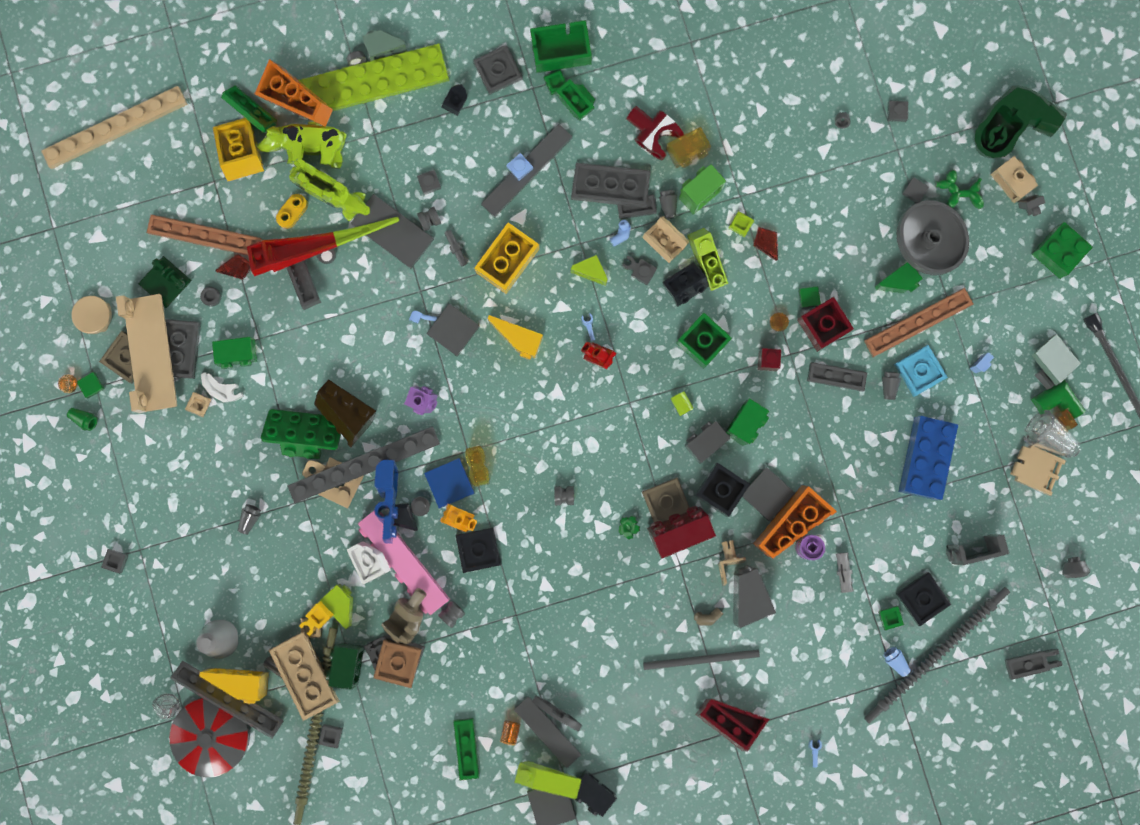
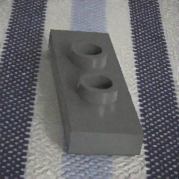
[286,260,321,310]

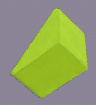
[571,255,608,286]

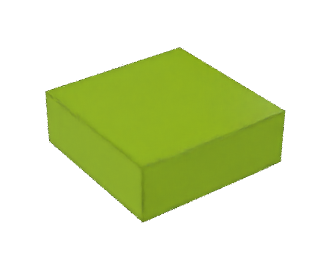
[729,211,755,238]

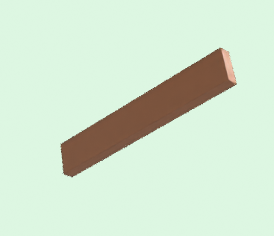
[146,214,263,255]
[864,288,973,357]

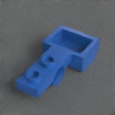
[374,460,399,544]

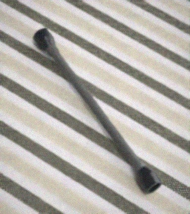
[1083,312,1140,419]

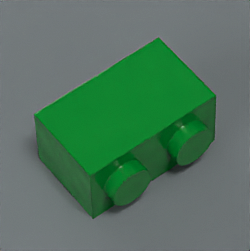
[212,337,257,369]

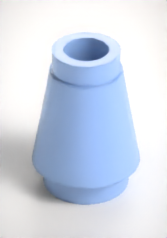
[883,647,911,677]

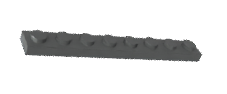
[287,426,440,504]

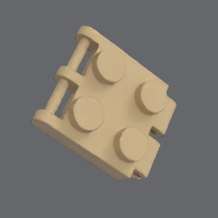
[1010,445,1066,496]

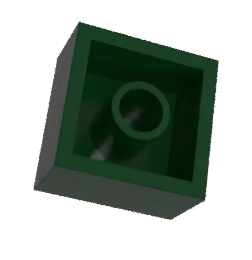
[326,643,364,690]

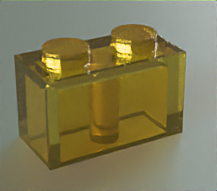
[666,127,711,169]

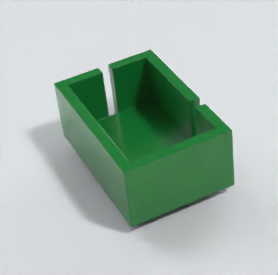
[530,20,592,73]

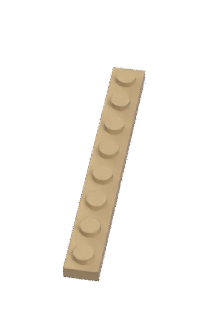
[41,86,188,169]

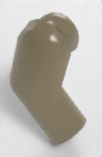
[694,607,723,626]

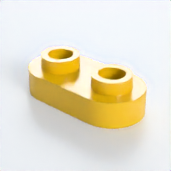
[276,194,308,229]

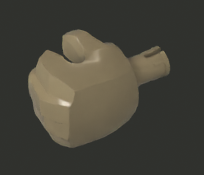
[382,588,427,644]

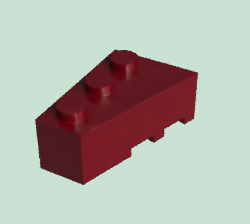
[695,699,770,752]

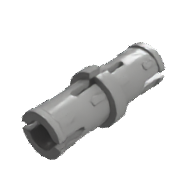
[836,553,854,593]

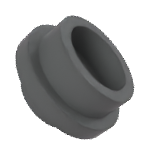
[410,497,430,516]

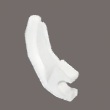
[201,372,244,402]

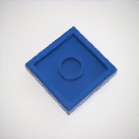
[424,458,475,509]

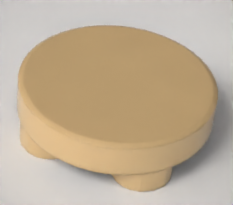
[71,296,112,334]

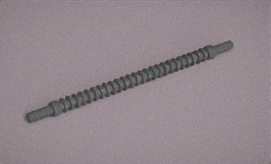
[864,587,1010,724]

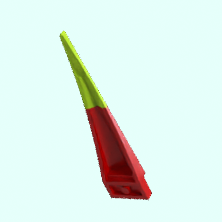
[246,217,400,276]

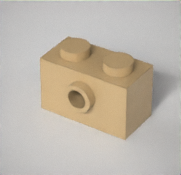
[990,156,1038,203]

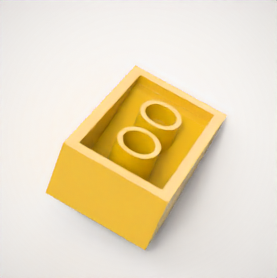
[213,118,264,181]
[200,668,269,704]

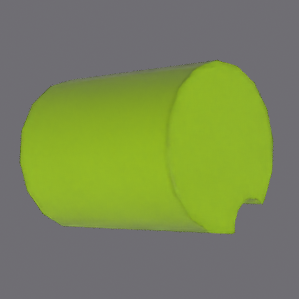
[670,391,694,416]

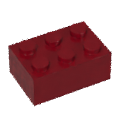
[647,506,716,559]

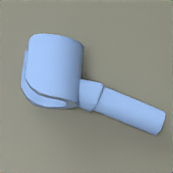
[409,311,437,323]
[582,313,595,341]
[808,740,822,767]

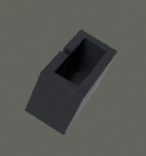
[575,770,617,817]

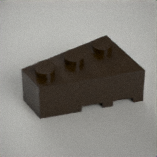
[314,379,376,448]

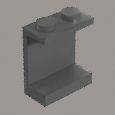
[946,534,1010,565]

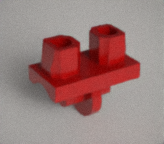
[581,342,617,370]

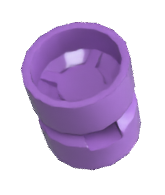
[795,535,825,560]

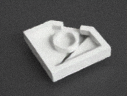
[347,541,391,585]

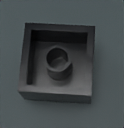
[694,463,750,517]

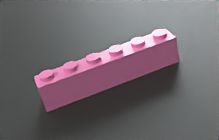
[358,511,450,615]

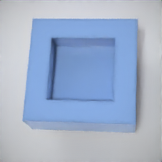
[506,153,533,181]
[970,352,994,373]

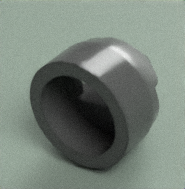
[835,112,850,129]

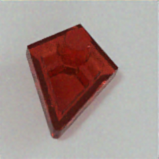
[753,227,778,261]
[215,254,251,280]

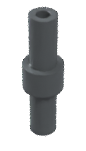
[444,230,468,267]

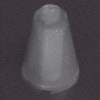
[1024,410,1080,458]

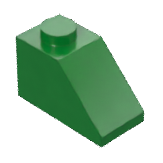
[875,262,923,294]

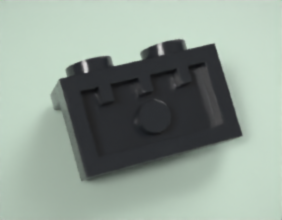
[662,262,709,307]

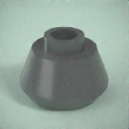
[1062,557,1090,578]

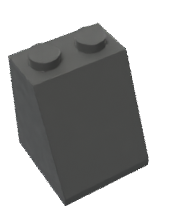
[733,565,776,628]

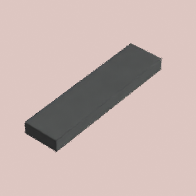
[514,696,581,768]

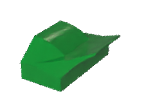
[556,79,596,121]

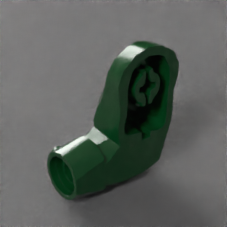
[974,85,1067,158]

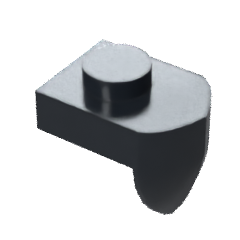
[441,84,467,116]

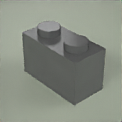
[685,421,731,464]

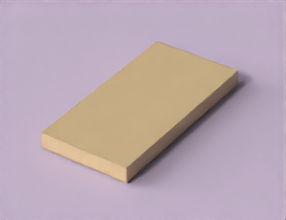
[269,631,340,721]

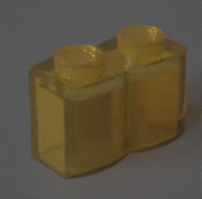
[465,446,491,487]

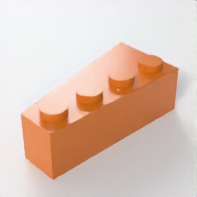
[255,59,333,127]
[753,485,837,558]

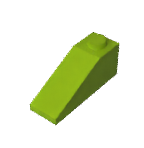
[515,761,581,799]

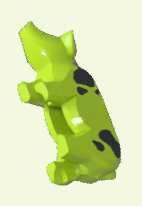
[256,122,346,169]
[289,158,370,221]

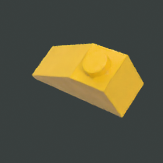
[488,315,543,360]

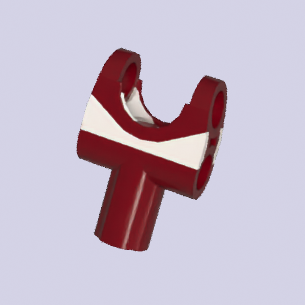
[626,106,684,160]

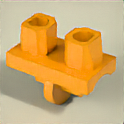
[440,504,477,533]

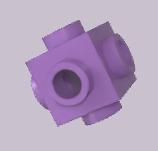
[404,386,438,415]

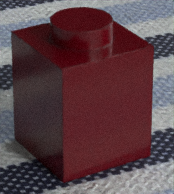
[758,348,781,371]

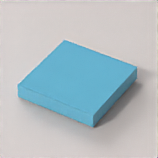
[894,345,948,397]

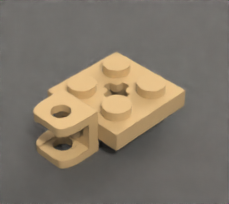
[302,457,364,508]

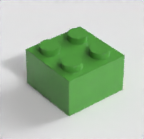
[679,164,726,215]

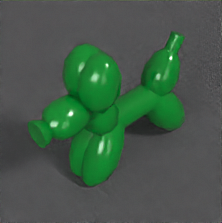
[935,170,984,209]

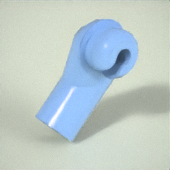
[609,220,631,247]

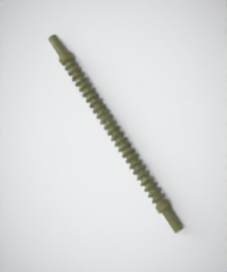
[293,627,337,825]

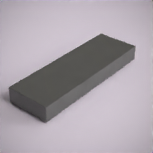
[807,362,868,392]

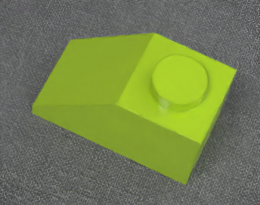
[320,584,353,629]

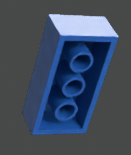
[898,416,959,500]

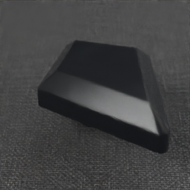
[394,503,418,531]

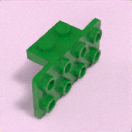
[261,409,341,459]

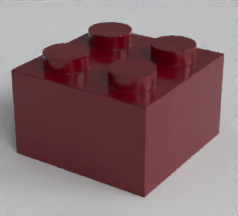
[797,297,854,352]

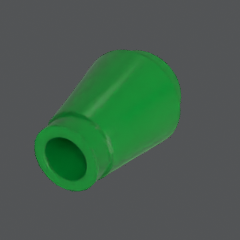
[67,408,98,431]

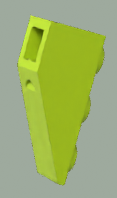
[687,228,728,291]

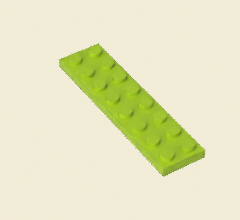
[299,44,449,111]

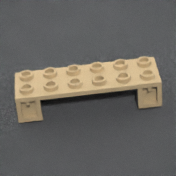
[116,294,177,413]

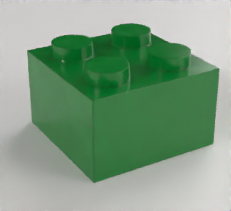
[1031,222,1093,279]
[676,313,732,369]
[725,398,769,446]

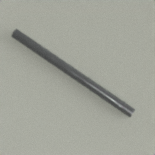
[643,649,760,670]

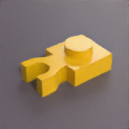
[299,601,334,636]

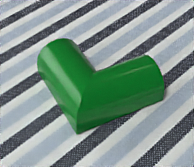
[1031,379,1086,421]

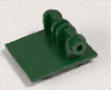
[138,256,192,309]

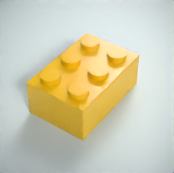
[474,222,540,294]

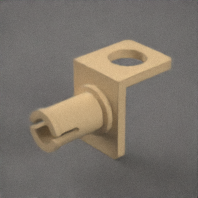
[718,540,746,586]

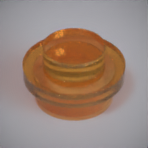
[769,312,789,332]
[58,374,77,394]

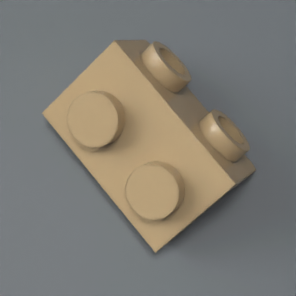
[642,216,689,263]

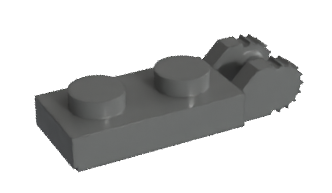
[1005,649,1062,680]

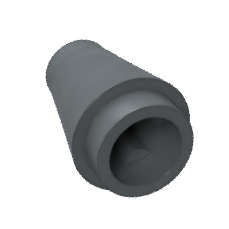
[659,190,677,219]
[882,372,901,400]
[237,504,261,535]

